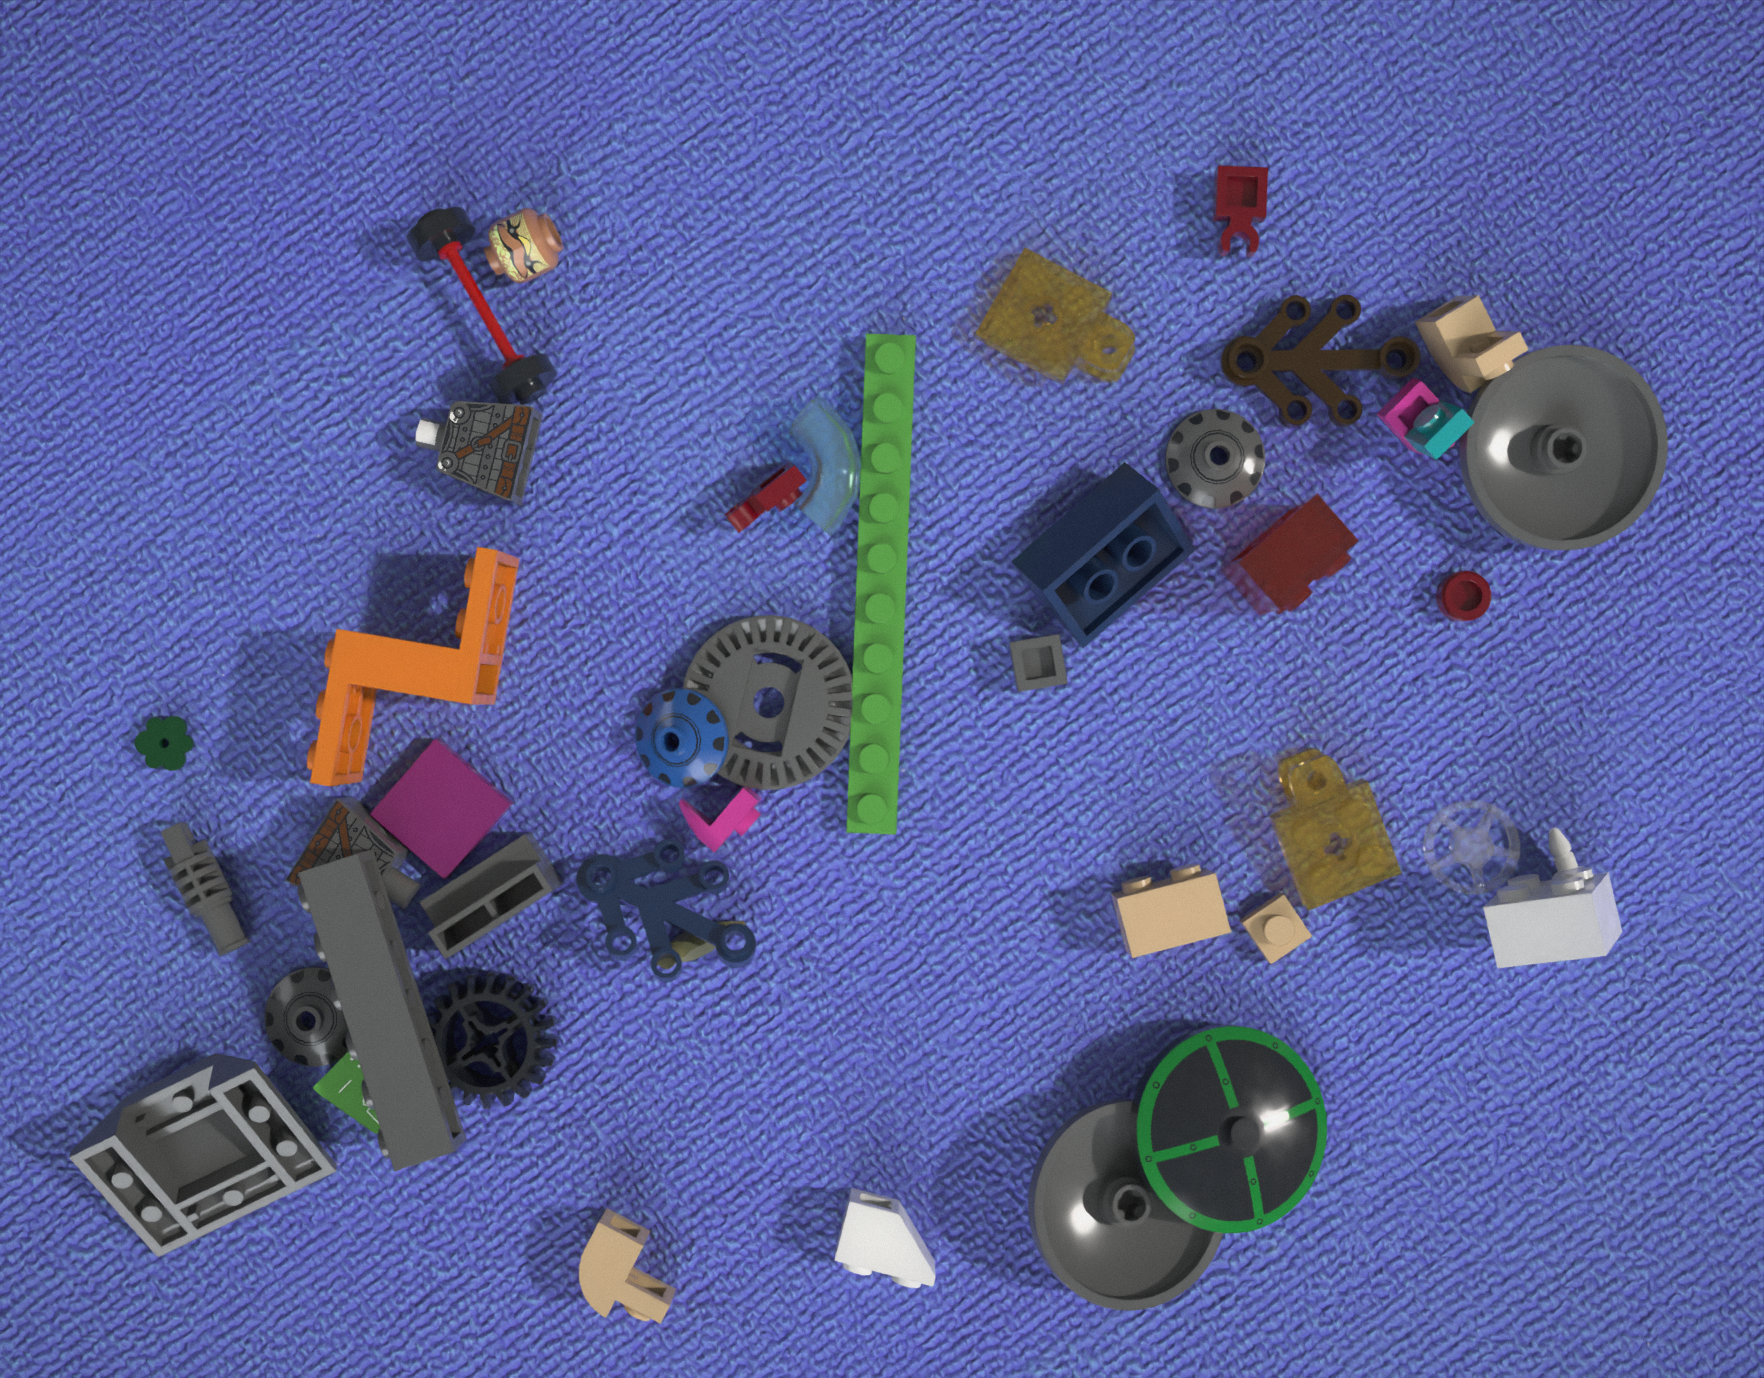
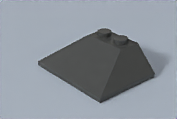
[69,1053,337,1257]

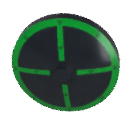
[1130,1024,1327,1233]

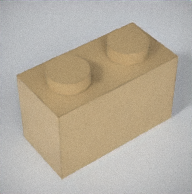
[1111,863,1231,958]

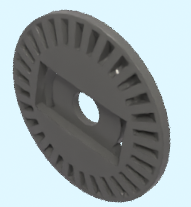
[683,615,853,790]

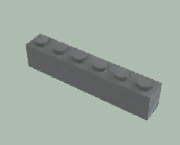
[298,849,467,1172]

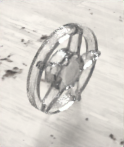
[1423,800,1520,894]

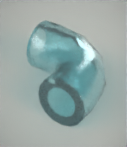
[789,395,862,537]

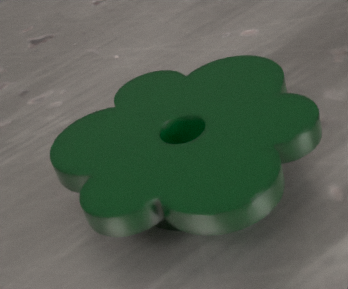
[135,716,194,771]

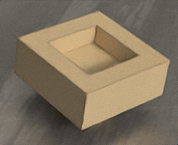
[1239,893,1312,964]

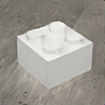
[1483,867,1622,968]

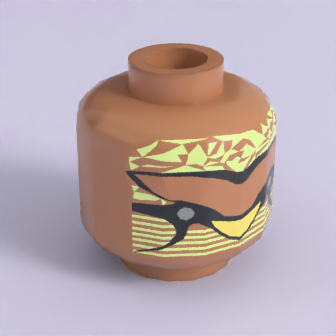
[484,208,564,284]

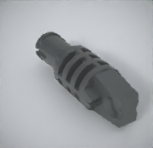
[161,822,250,957]

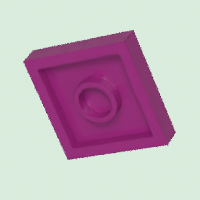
[370,738,514,880]

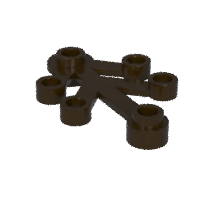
[1220,295,1421,428]

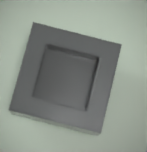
[1009,634,1068,692]

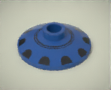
[635,688,729,788]

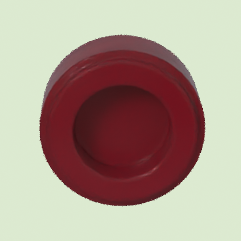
[1436,571,1491,622]

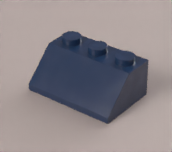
[1011,462,1195,648]

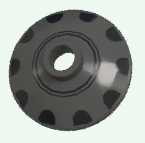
[1165,409,1265,509]
[265,967,349,1067]

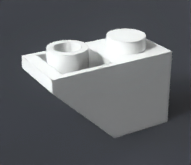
[834,1188,936,1288]

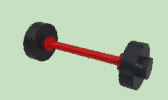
[406,207,557,405]

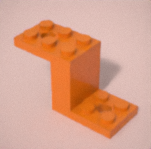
[307,547,520,786]

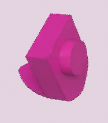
[1376,378,1456,455]
[679,786,762,853]

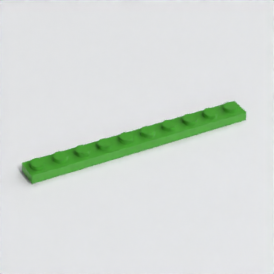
[846,333,916,835]

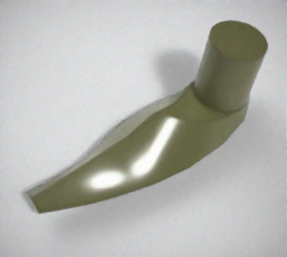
[658,921,746,969]

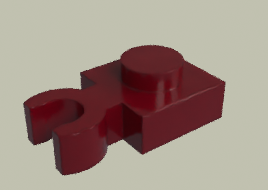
[1212,165,1268,257]
[724,461,807,533]

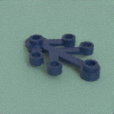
[576,839,756,983]

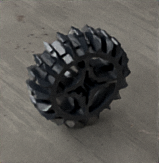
[427,970,559,1109]

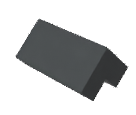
[420,832,564,959]

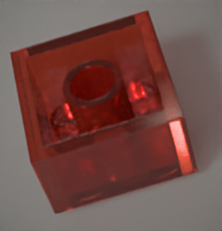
[1220,494,1359,615]

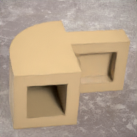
[1415,295,1529,393]
[579,1208,676,1324]

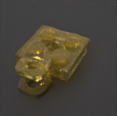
[975,248,1135,385]
[1269,747,1402,911]

